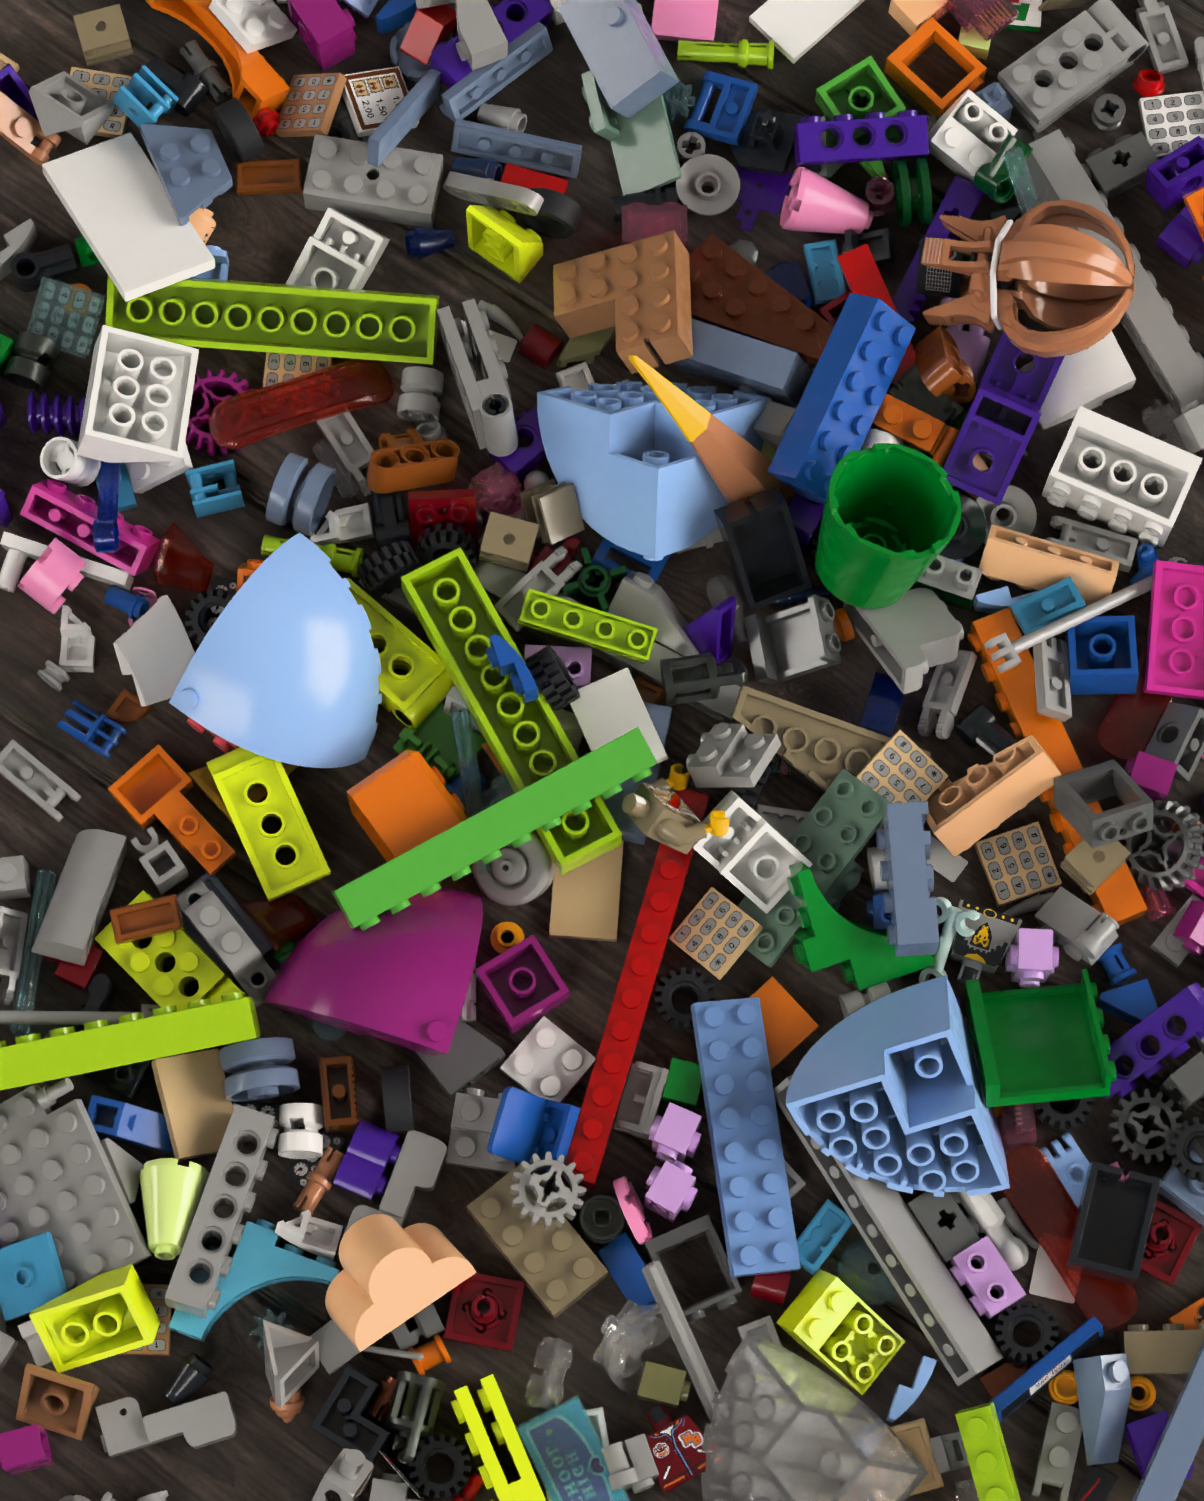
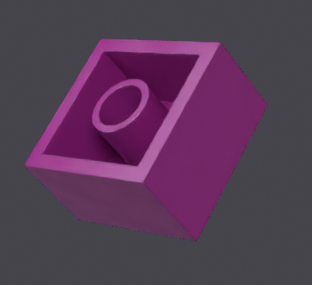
[287,0,357,71]
[475,934,570,1035]

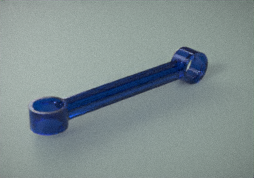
[93,461,121,553]

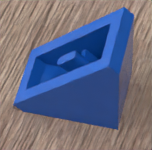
[1095,978,1158,1026]

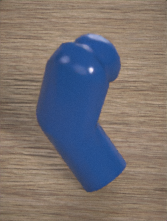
[1127,543,1159,586]

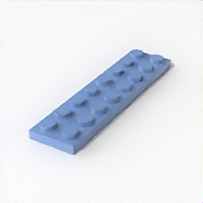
[690,997,801,1278]

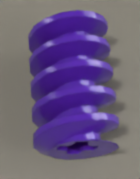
[26,391,86,437]

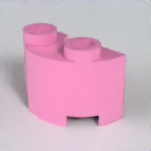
[17,537,87,614]

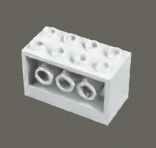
[1041,406,1203,548]

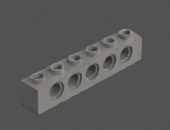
[164,1104,279,1319]

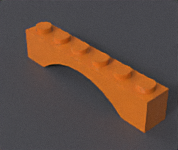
[145,0,290,119]

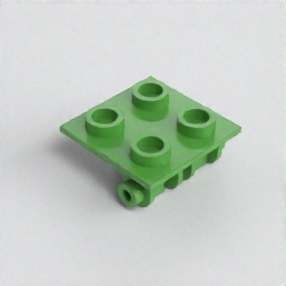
[392,702,487,785]

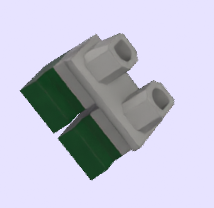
[911,555,983,612]

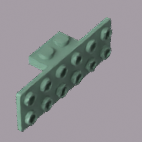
[581,2,682,196]
[738,769,892,967]

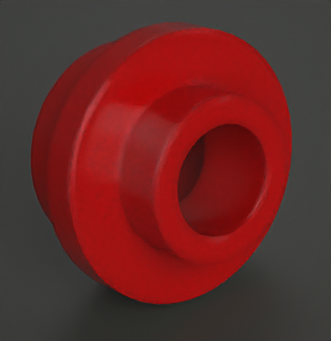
[1133,69,1165,97]
[252,107,280,137]

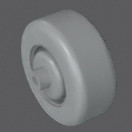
[472,830,556,906]

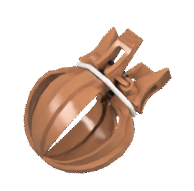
[921,199,1135,358]

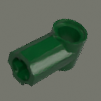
[973,133,1033,204]

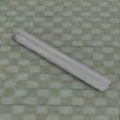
[642,1260,728,1423]

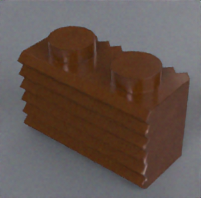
[319,1055,360,1133]

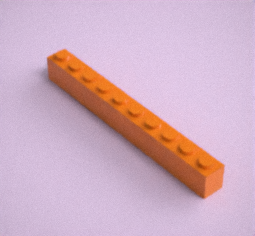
[967,607,1147,926]

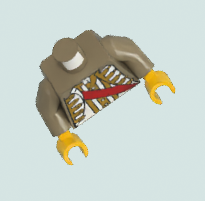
[622,763,730,854]

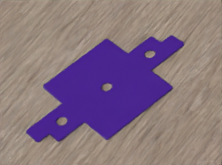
[736,164,793,232]

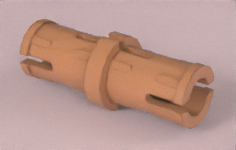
[292,1146,345,1216]

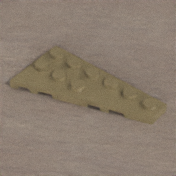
[730,685,931,829]

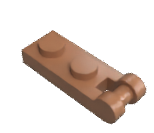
[0,91,62,166]

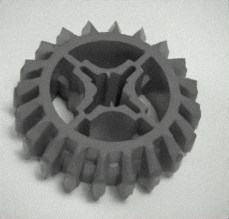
[1123,800,1204,891]

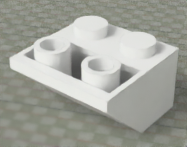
[928,89,1018,181]

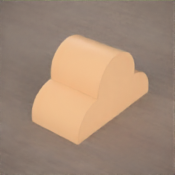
[325,1214,476,1352]

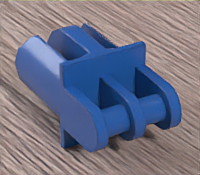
[56,699,127,759]

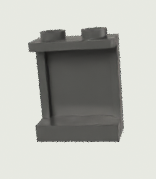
[744,595,841,686]

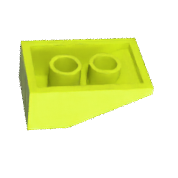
[466,205,543,284]
[29,1264,160,1373]

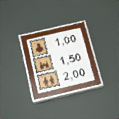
[342,66,419,137]

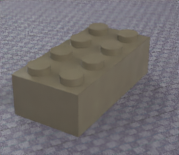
[467,1164,608,1319]

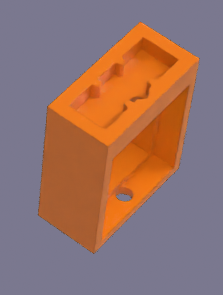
[884,17,987,120]

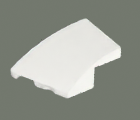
[113,595,195,706]

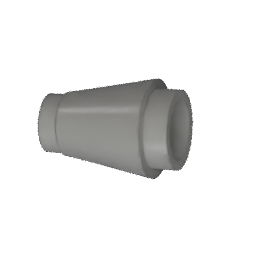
[477,103,527,133]

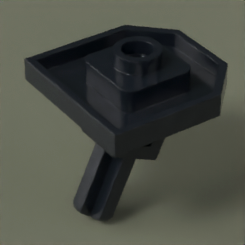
[730,109,804,176]

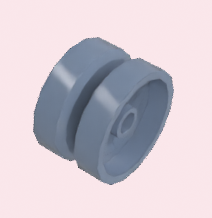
[265,452,336,536]
[219,1037,300,1102]

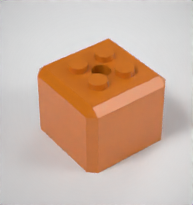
[346,750,468,862]

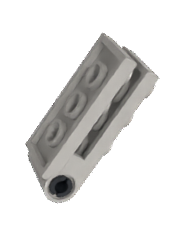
[997,0,1149,133]
[437,299,518,457]

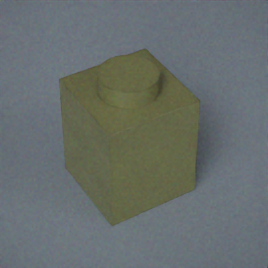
[637,1361,691,1409]

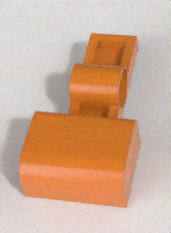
[108,744,237,877]

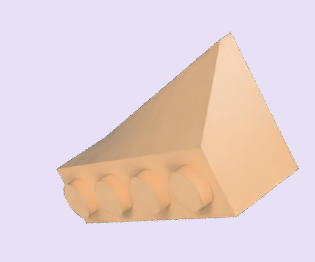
[926,735,1062,858]

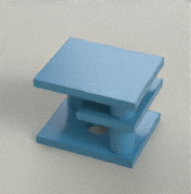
[112,65,179,128]
[185,459,245,518]

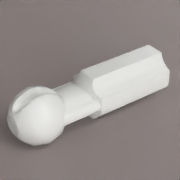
[957,1192,1029,1271]

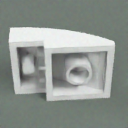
[286,208,390,290]
[1019,331,1136,430]
[692,790,813,914]

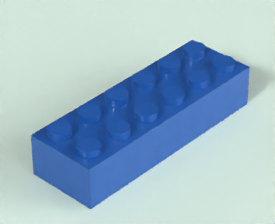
[767,293,916,504]

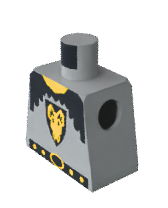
[949,899,1022,984]

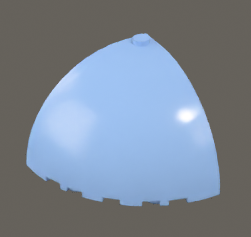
[537,381,771,561]
[169,532,382,768]
[786,975,1010,1197]

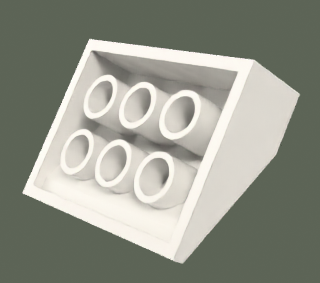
[76,325,199,463]

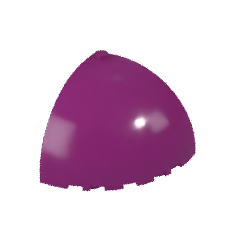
[263,888,483,1056]

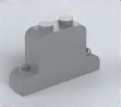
[843,588,964,694]
[178,879,276,1007]

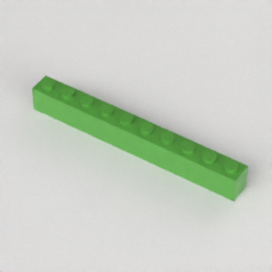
[332,727,657,931]

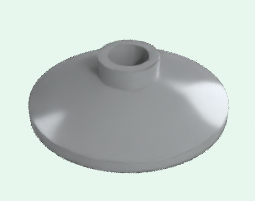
[676,154,740,216]
[975,484,1037,544]

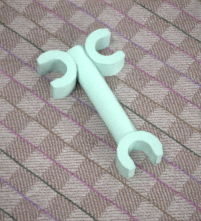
[919,897,980,983]

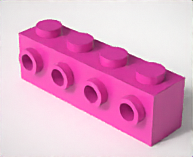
[20,479,161,576]

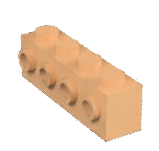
[978,524,1119,606]

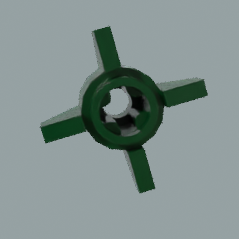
[562,547,627,612]

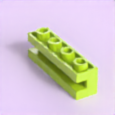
[516,588,658,664]

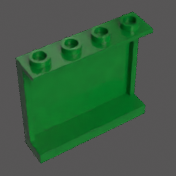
[964,969,1116,1108]

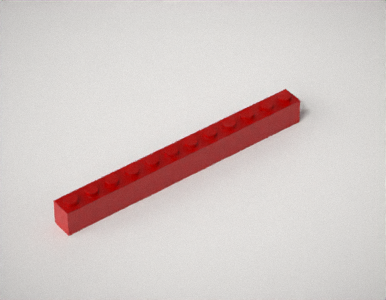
[561,789,709,1190]

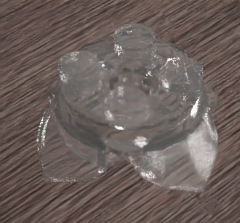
[593,1300,670,1394]

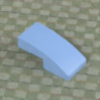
[972,586,1043,615]
[886,1356,937,1423]

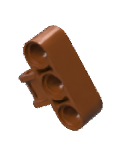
[914,326,976,404]
[366,428,460,494]

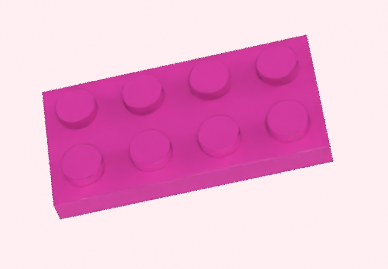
[1144,560,1204,700]

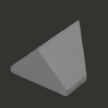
[263,1319,320,1407]

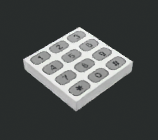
[1138,91,1204,159]

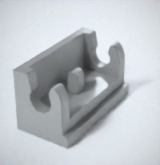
[613,1061,669,1140]

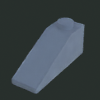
[1073,1353,1132,1466]

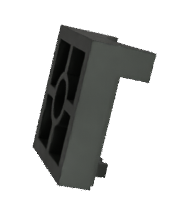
[887,364,964,453]

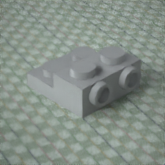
[686,723,781,788]
[446,1088,516,1174]

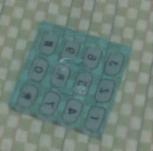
[26,276,106,359]

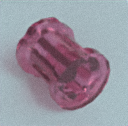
[863,177,895,216]
[1139,882,1178,924]

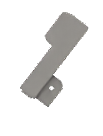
[343,1130,448,1236]
[95,1391,237,1458]

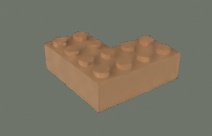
[553,230,693,374]

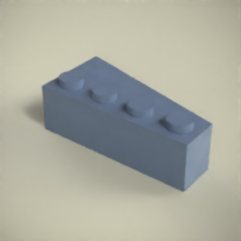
[876,801,940,957]

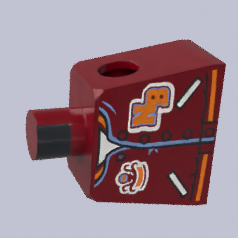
[645,1404,722,1495]

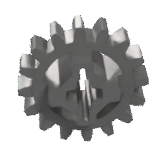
[1108,1089,1183,1165]

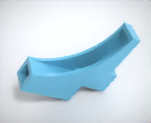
[168,1219,340,1342]

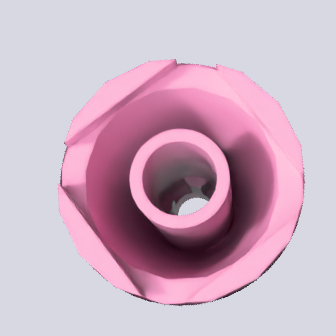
[780,166,873,234]

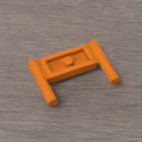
[872,393,960,467]

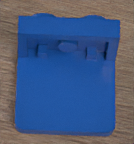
[487,1086,581,1172]

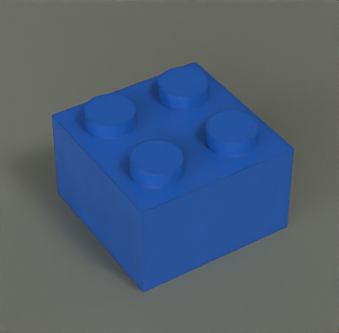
[1065,615,1139,695]

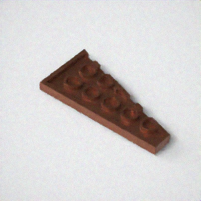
[689,233,834,365]

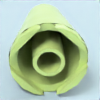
[139,1158,209,1260]

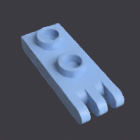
[1039,1132,1090,1211]

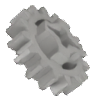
[509,1152,586,1230]

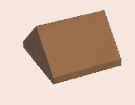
[15,1363,100,1441]

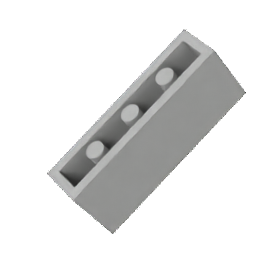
[32,829,127,966]

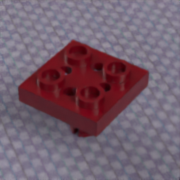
[408,488,478,552]
[1140,1199,1202,1287]
[443,1273,525,1352]

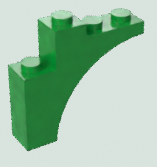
[787,861,935,991]

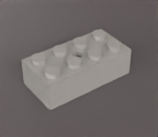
[303,134,444,229]

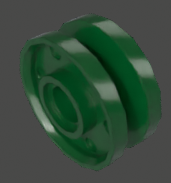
[893,156,932,228]

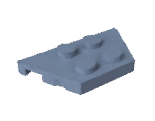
[140,124,233,226]

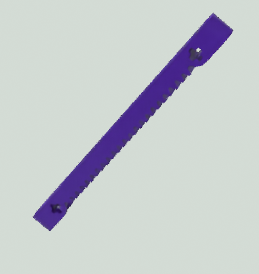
[789,174,984,550]

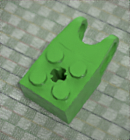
[815,55,906,185]

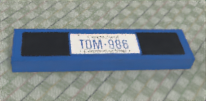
[990,1316,1104,1423]

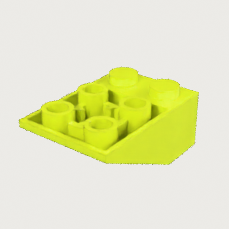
[776,1269,906,1395]

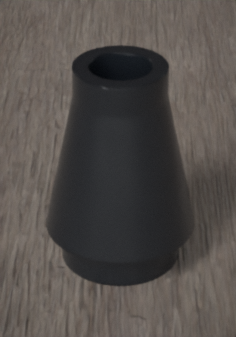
[164,1352,214,1406]

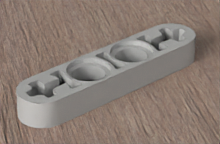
[442,171,544,216]

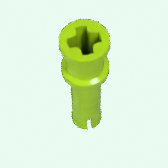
[677,39,775,70]
[261,534,364,578]

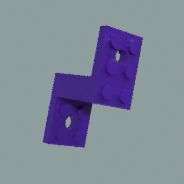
[943,325,1065,506]

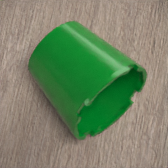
[815,443,962,609]

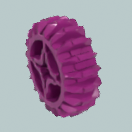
[185,369,261,457]

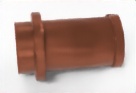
[366,1375,406,1423]

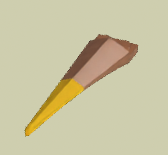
[628,355,796,508]

